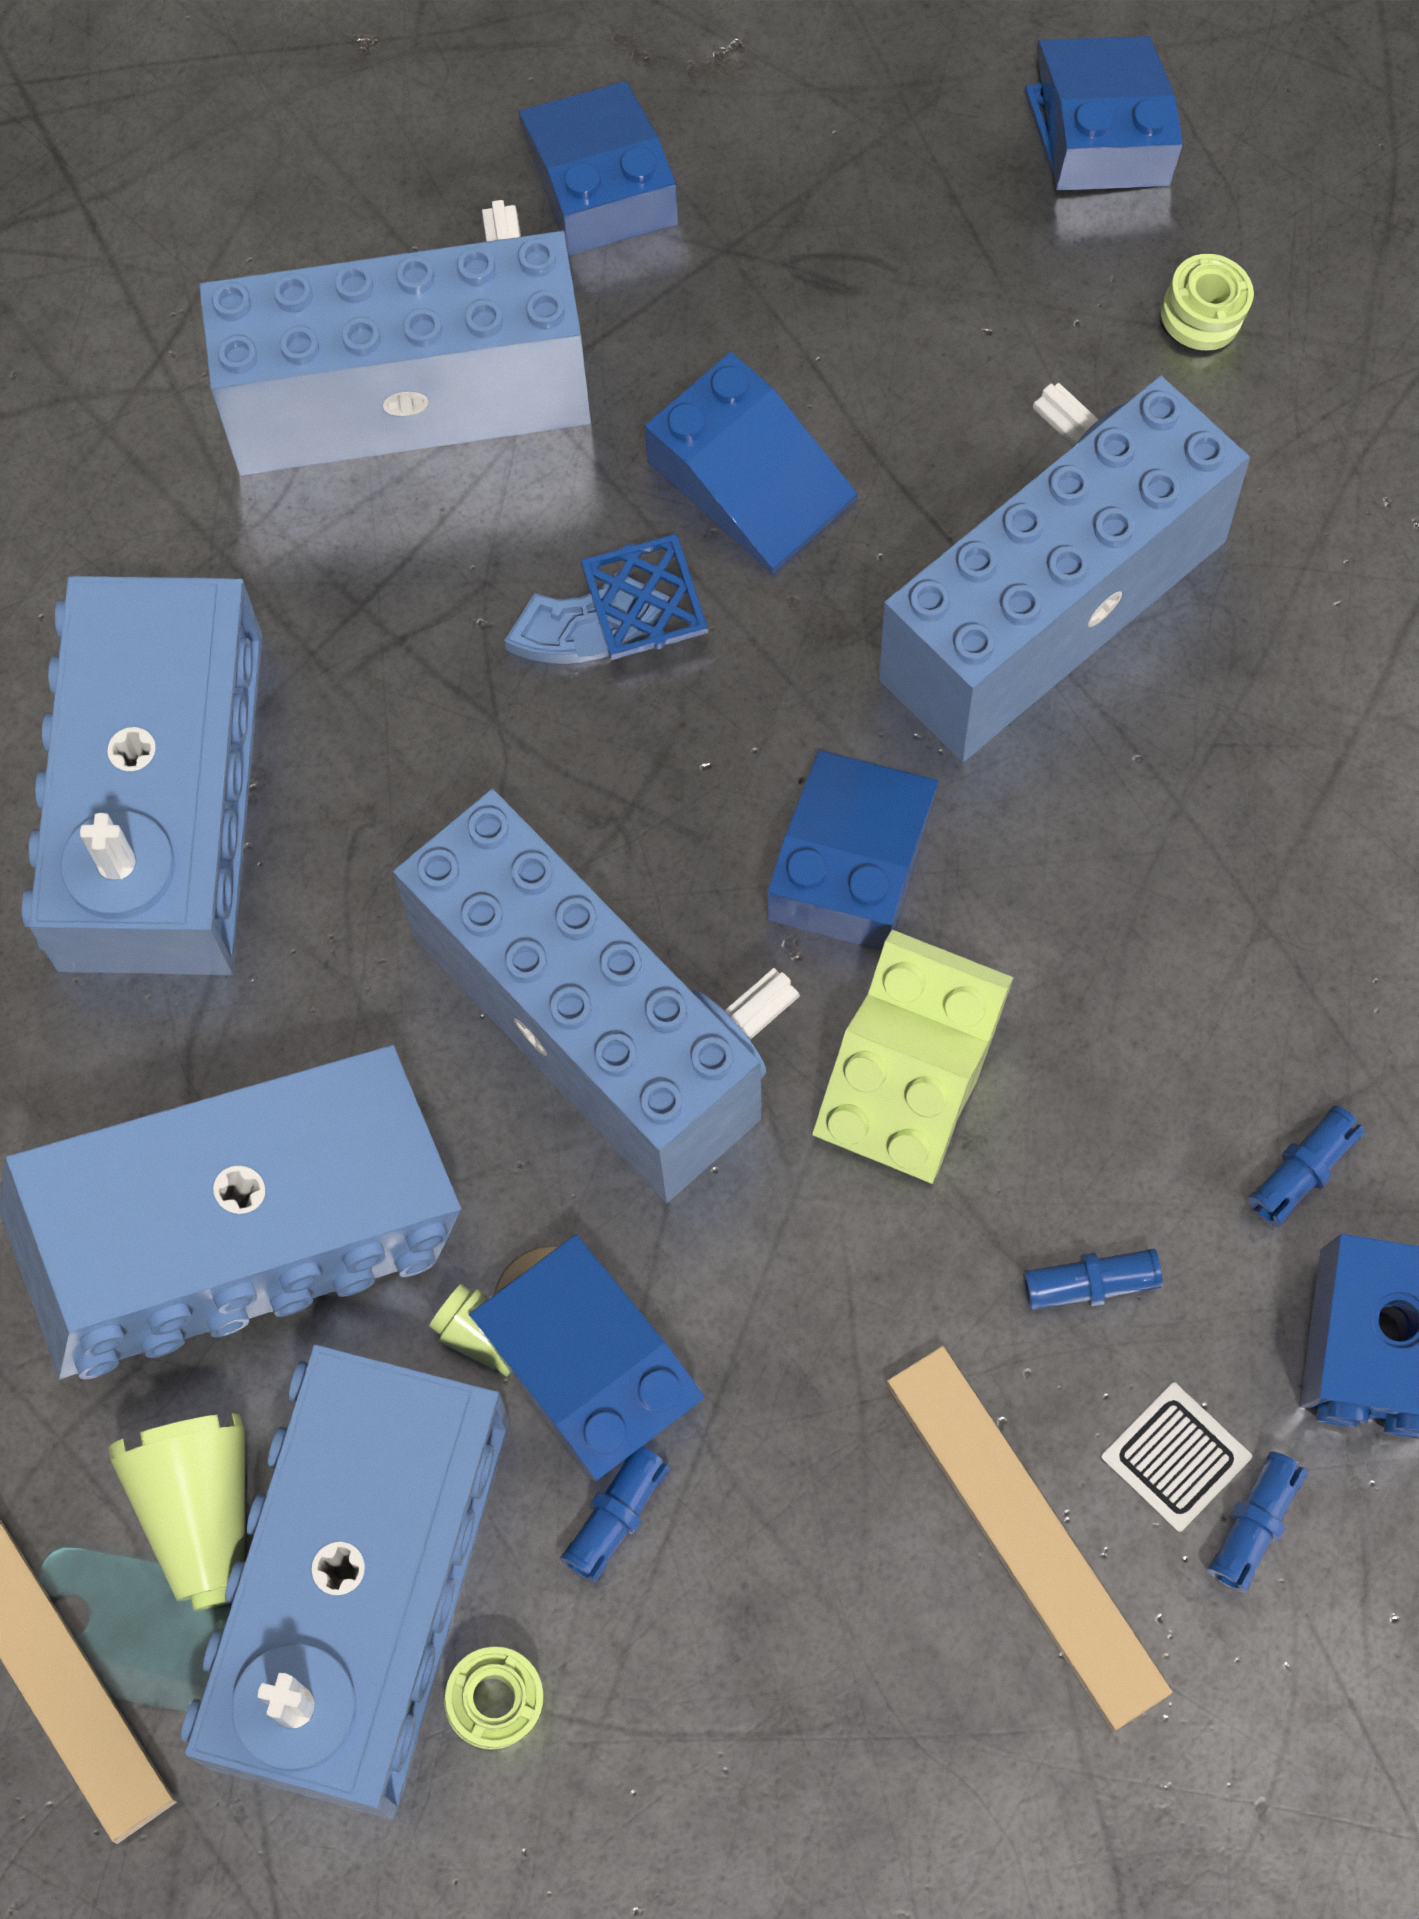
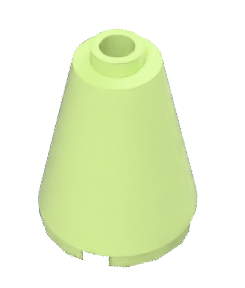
[108,1413,245,1611]

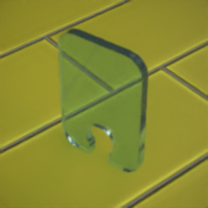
[38,1548,232,1713]

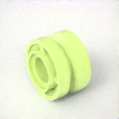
[1161,254,1254,351]
[444,1647,543,1750]

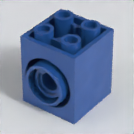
[1300,1234,1419,1439]

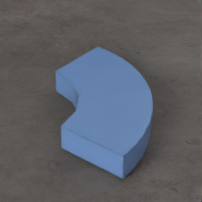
[504,571,670,664]

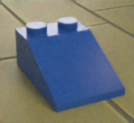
[1037,36,1183,190]
[518,80,678,256]
[645,352,858,574]
[767,750,939,951]
[468,1234,705,1481]

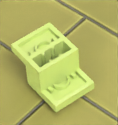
[812,930,1014,1184]

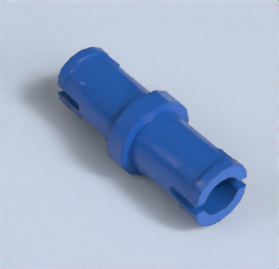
[1247,1106,1365,1227]
[1023,1248,1163,1311]
[560,1447,671,1583]
[1206,1451,1309,1593]

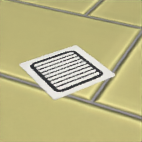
[1102,1382,1252,1532]

